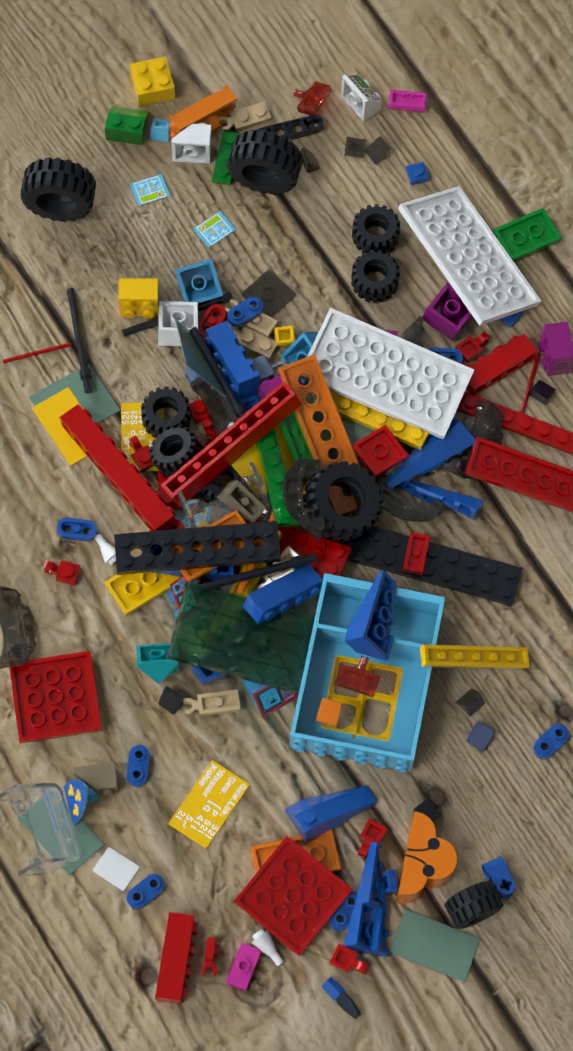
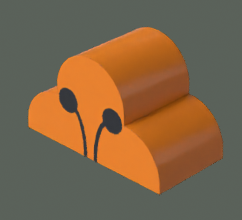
[396,811,457,904]

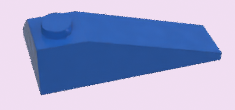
[344,570,396,661]
[284,785,377,843]

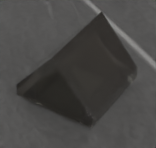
[456,689,485,717]

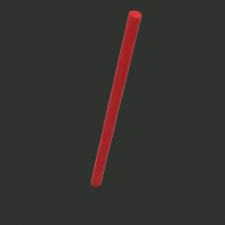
[3,342,71,363]
[520,352,541,414]

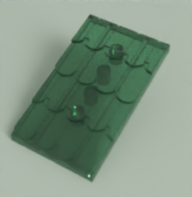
[167,582,315,693]

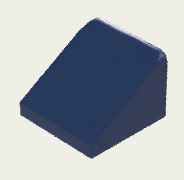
[466,721,495,752]

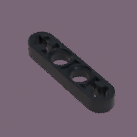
[256,115,323,140]

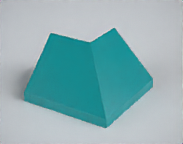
[136,643,179,684]

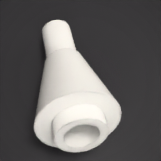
[95,534,116,567]
[251,929,284,966]

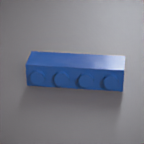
[243,563,323,624]

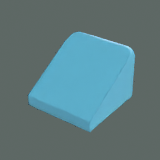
[150,119,170,142]

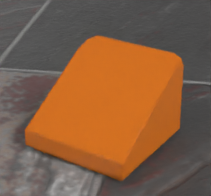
[316,698,342,727]

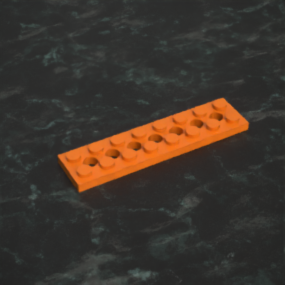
[278,354,361,515]

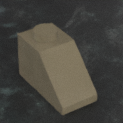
[217,480,266,523]
[73,763,118,797]

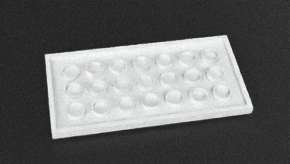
[398,186,541,326]
[299,308,474,440]

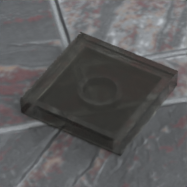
[242,269,296,317]

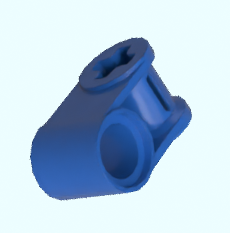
[482,856,515,900]

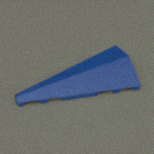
[385,418,475,492]
[385,473,484,521]
[344,842,390,957]

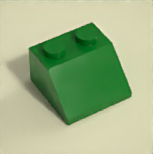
[105,106,149,145]

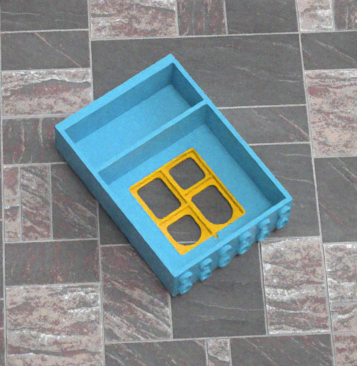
[289,573,445,773]

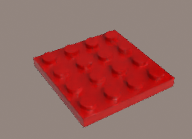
[9,651,102,744]
[233,836,353,956]

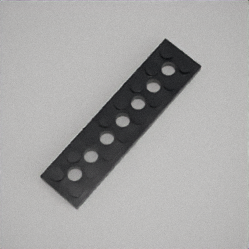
[114,521,281,575]

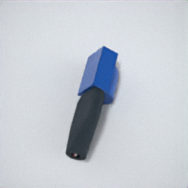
[321,977,361,1019]

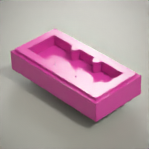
[388,90,427,112]
[226,943,261,991]

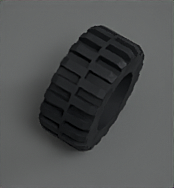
[227,130,303,195]
[20,157,96,222]
[302,461,383,542]

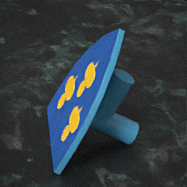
[64,780,98,825]

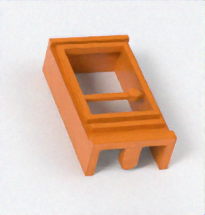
[168,85,237,142]

